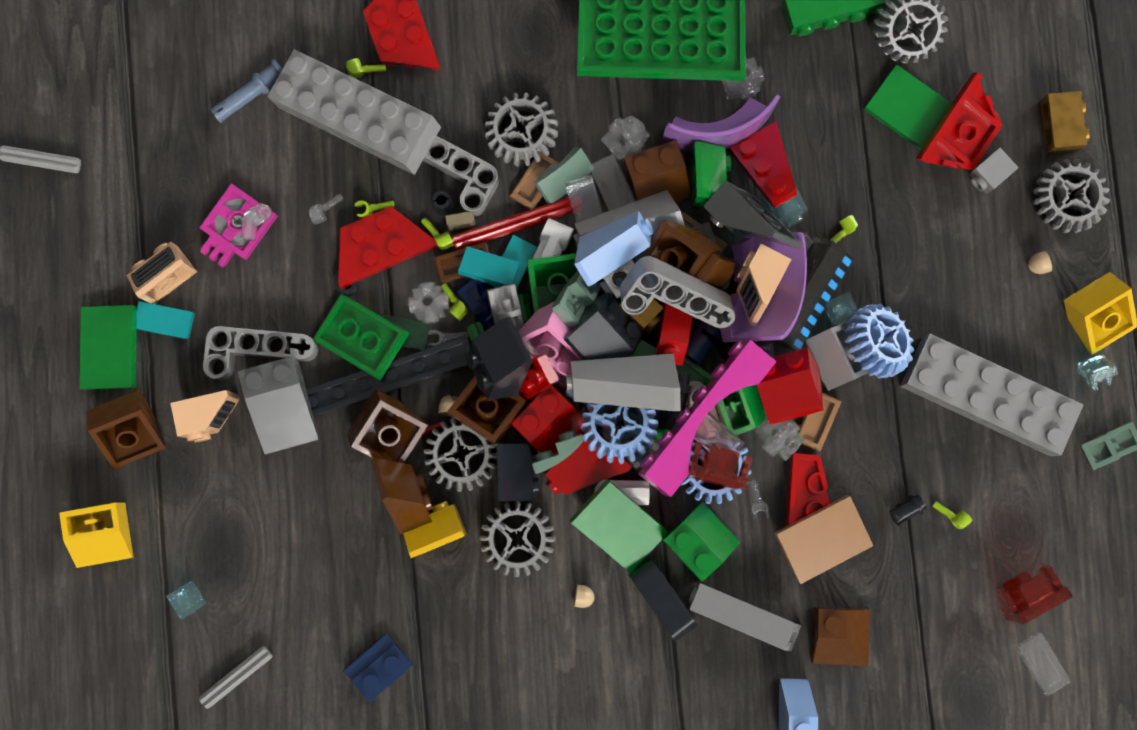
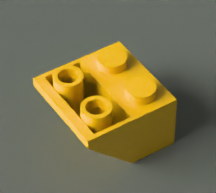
[59,503,134,568]

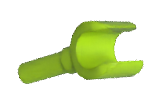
[346,58,386,78]
[354,201,395,218]
[825,215,858,249]
[421,218,453,250]
[441,283,468,321]
[932,501,972,529]

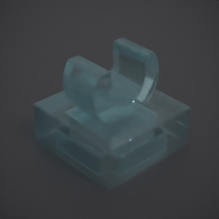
[825,291,858,327]
[1077,354,1118,391]
[166,580,207,620]

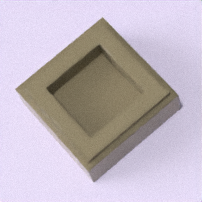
[446,211,476,231]

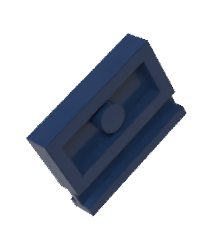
[343,633,413,702]

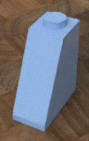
[574,211,653,286]
[779,678,818,730]

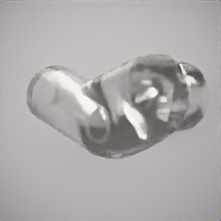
[241,204,271,240]

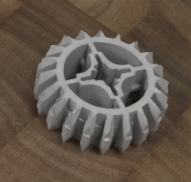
[873,0,948,63]
[485,92,558,167]
[1033,159,1110,233]
[424,417,498,492]
[480,501,555,577]

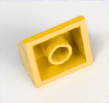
[1064,272,1137,355]
[403,501,468,558]

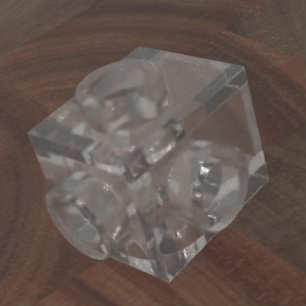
[722,57,764,100]
[601,115,650,160]
[408,282,449,323]
[755,418,804,461]

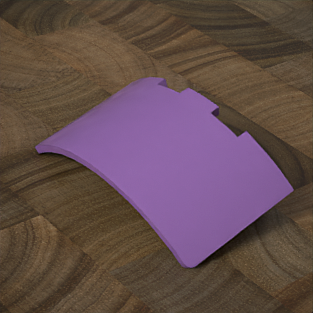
[662,95,781,152]
[720,232,807,342]

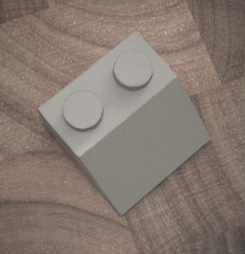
[805,322,868,391]

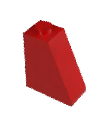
[655,298,695,366]
[545,433,632,495]

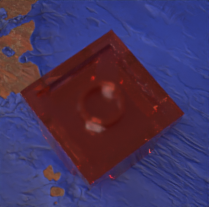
[687,442,752,491]
[994,565,1073,625]

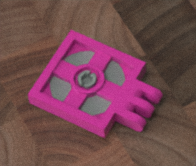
[200,183,278,268]

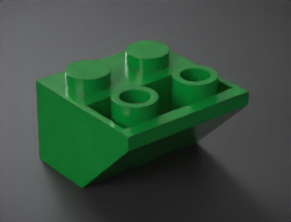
[704,378,767,438]

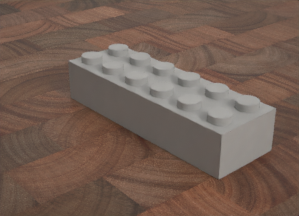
[267,49,441,175]
[900,334,1083,457]

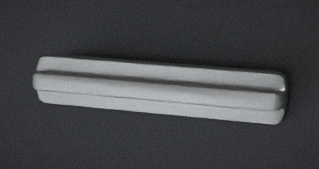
[0,145,81,173]
[199,646,272,709]

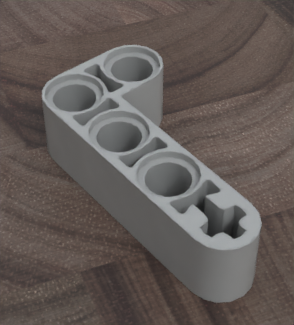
[423,136,499,217]
[620,256,735,328]
[203,326,319,381]

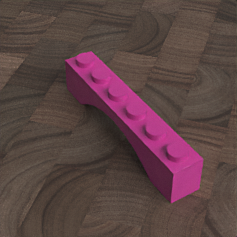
[639,340,776,497]

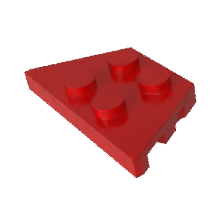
[363,0,440,71]
[916,72,1003,170]
[338,206,437,289]

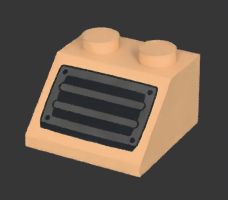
[126,242,197,304]
[737,244,792,327]
[170,390,240,442]

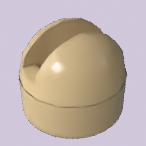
[1029,251,1052,274]
[438,395,457,416]
[574,584,594,608]

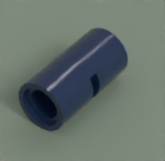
[685,320,722,366]

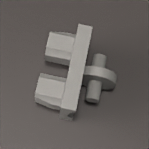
[486,284,524,331]

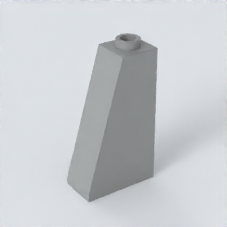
[573,190,685,248]
[566,354,680,411]
[689,583,802,651]

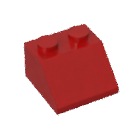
[757,347,824,425]
[511,385,586,454]

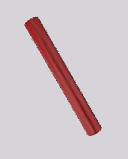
[452,195,583,250]

